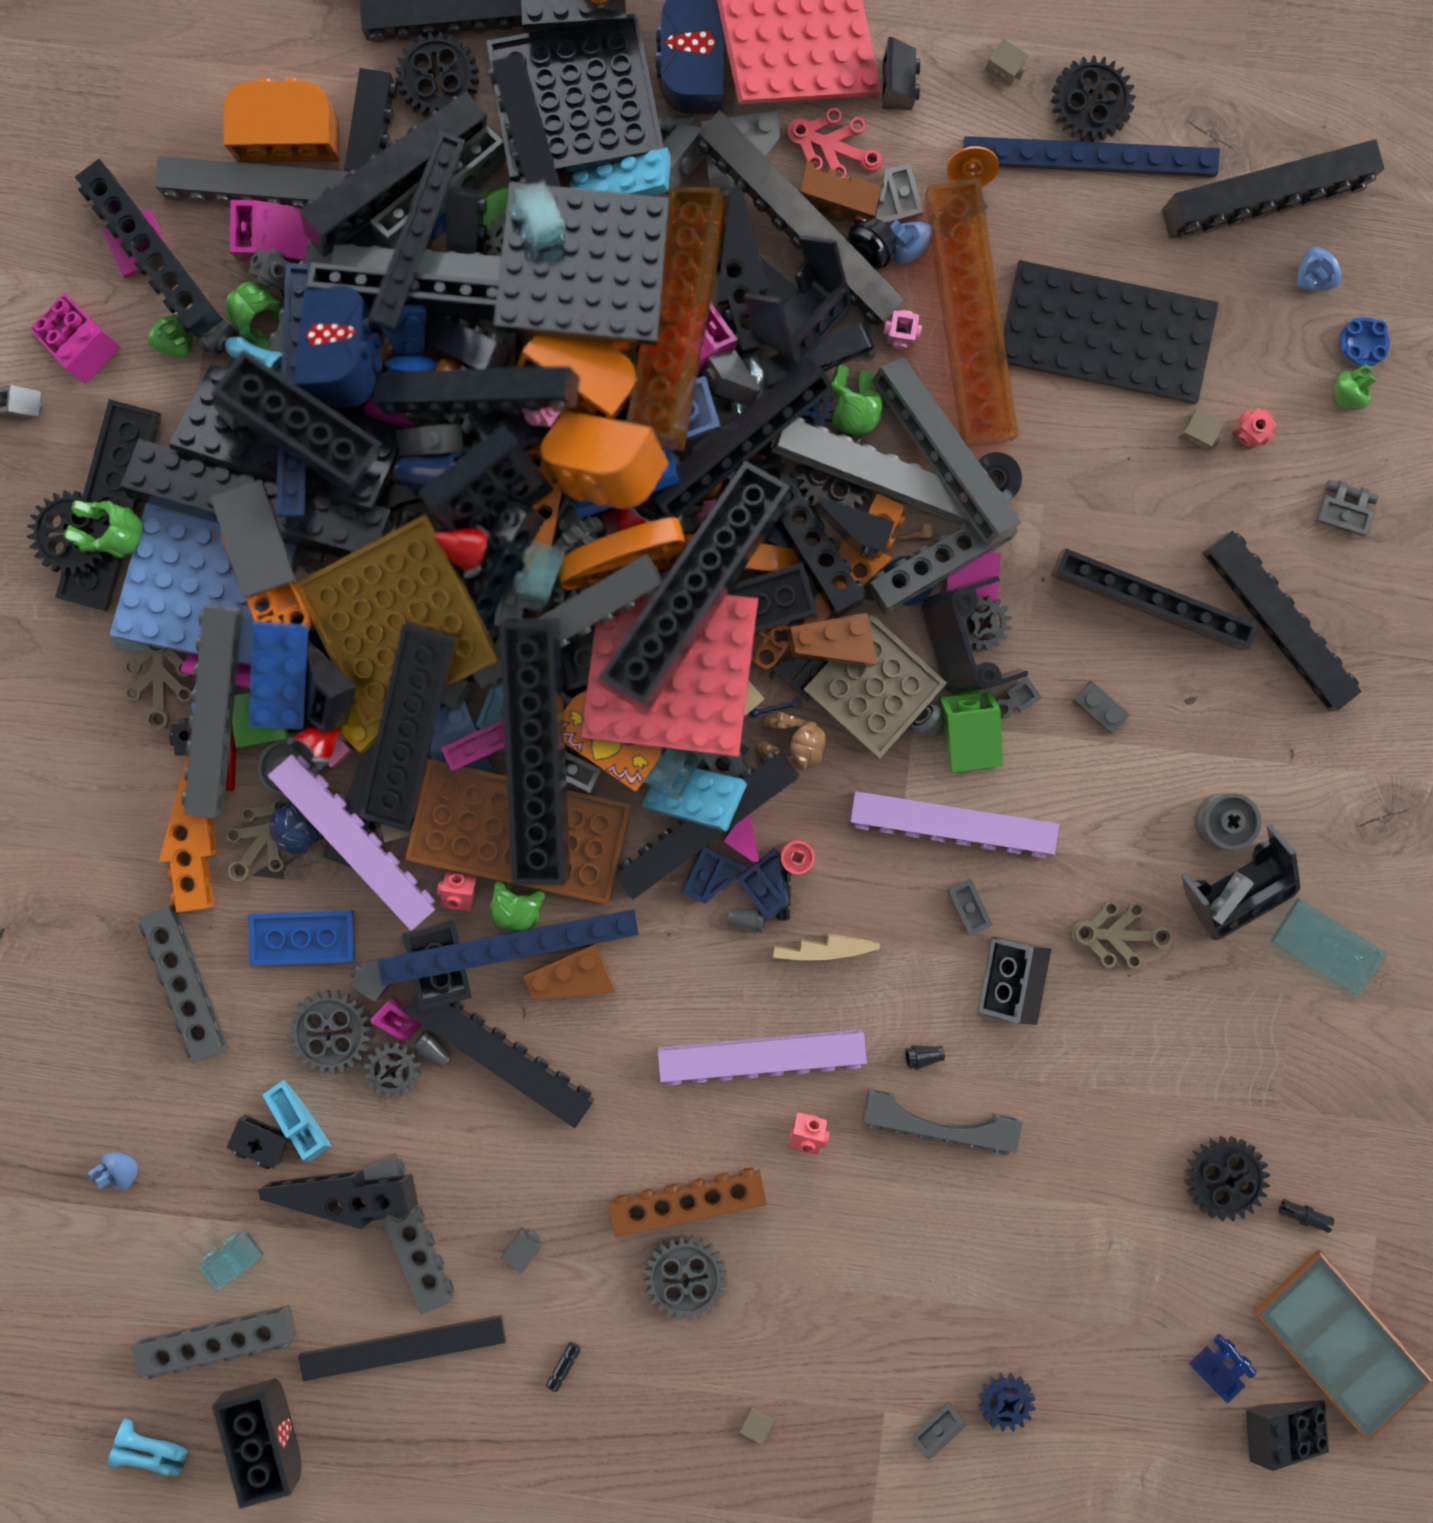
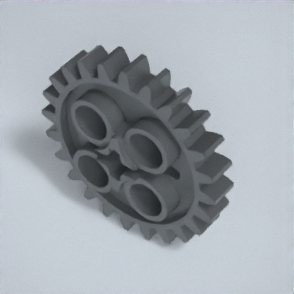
[287,989,373,1074]
[644,1234,727,1321]

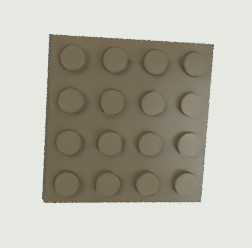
[803,614,947,759]

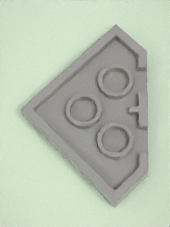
[701,111,780,200]

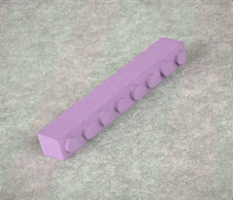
[268,754,435,931]
[849,791,1060,858]
[658,1029,867,1085]

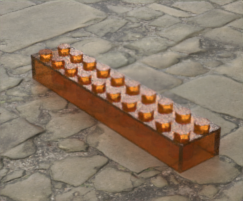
[925,178,1019,448]
[627,187,728,451]

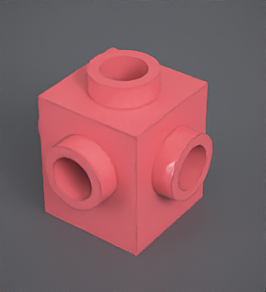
[1232,407,1277,449]
[437,871,477,912]
[788,1112,829,1156]

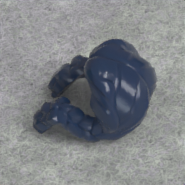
[269,800,325,855]

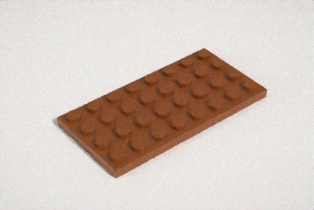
[405,758,631,904]

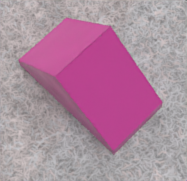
[723,814,759,862]
[371,996,422,1043]

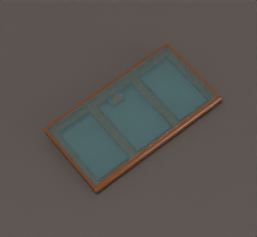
[1252,1250,1432,1442]

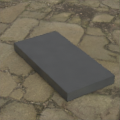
[211,480,296,598]

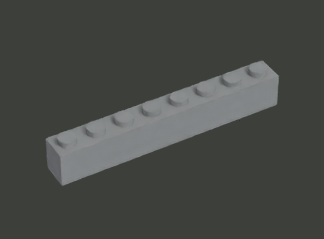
[772,418,968,525]

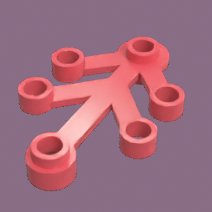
[788,108,882,178]

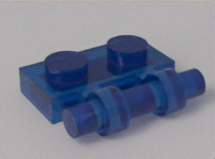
[1189,1334,1257,1404]

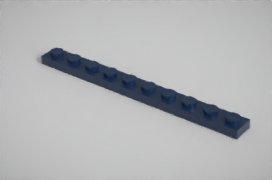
[963,136,1220,177]
[276,263,311,519]
[377,909,639,986]

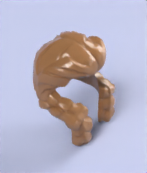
[756,712,826,771]

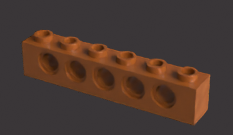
[608,1167,767,1238]

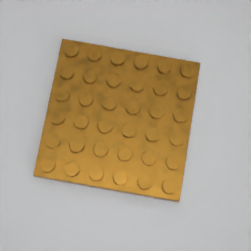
[294,514,501,727]

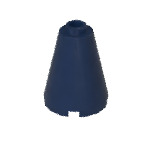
[394,451,466,491]

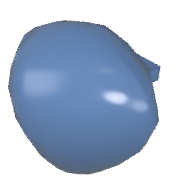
[890,220,933,264]
[1297,247,1342,291]
[88,1152,138,1192]

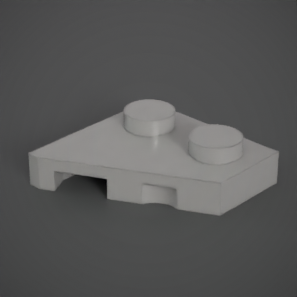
[876,163,924,225]
[1210,871,1254,924]

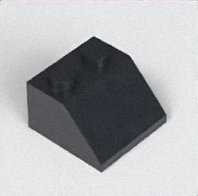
[882,37,921,110]

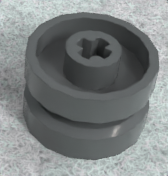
[257,740,322,797]
[1195,793,1262,850]

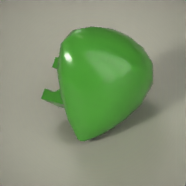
[147,314,193,358]
[1334,364,1376,410]

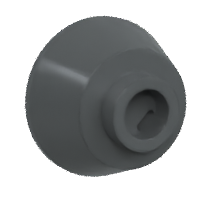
[911,705,945,738]

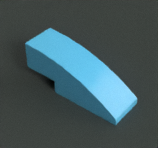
[262,1080,332,1162]

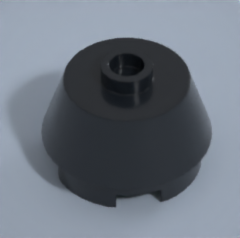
[845,218,896,270]

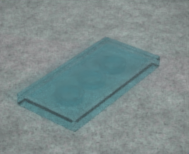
[1271,898,1387,996]

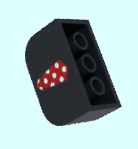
[212,1378,301,1509]

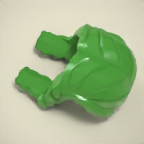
[225,282,284,351]
[830,365,883,435]
[63,501,143,558]
[489,880,546,932]

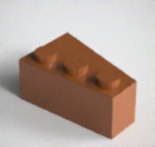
[800,161,881,224]
[786,613,877,668]
[523,943,617,1000]

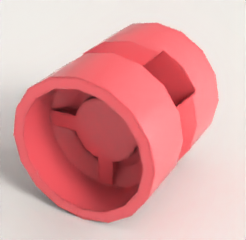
[780,839,815,875]

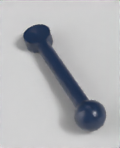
[749,698,802,718]

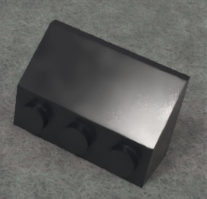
[978,937,1051,1025]

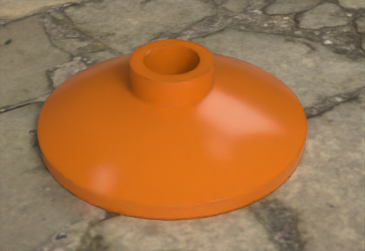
[947,146,999,189]

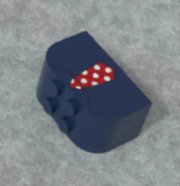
[656,0,724,114]
[293,286,384,408]

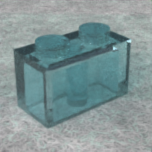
[511,181,565,251]
[513,540,565,606]
[643,747,703,801]
[198,1229,264,1292]

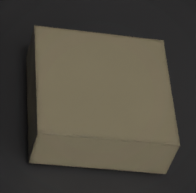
[739,1407,774,1444]

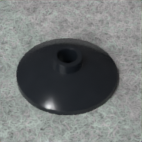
[978,452,1022,501]

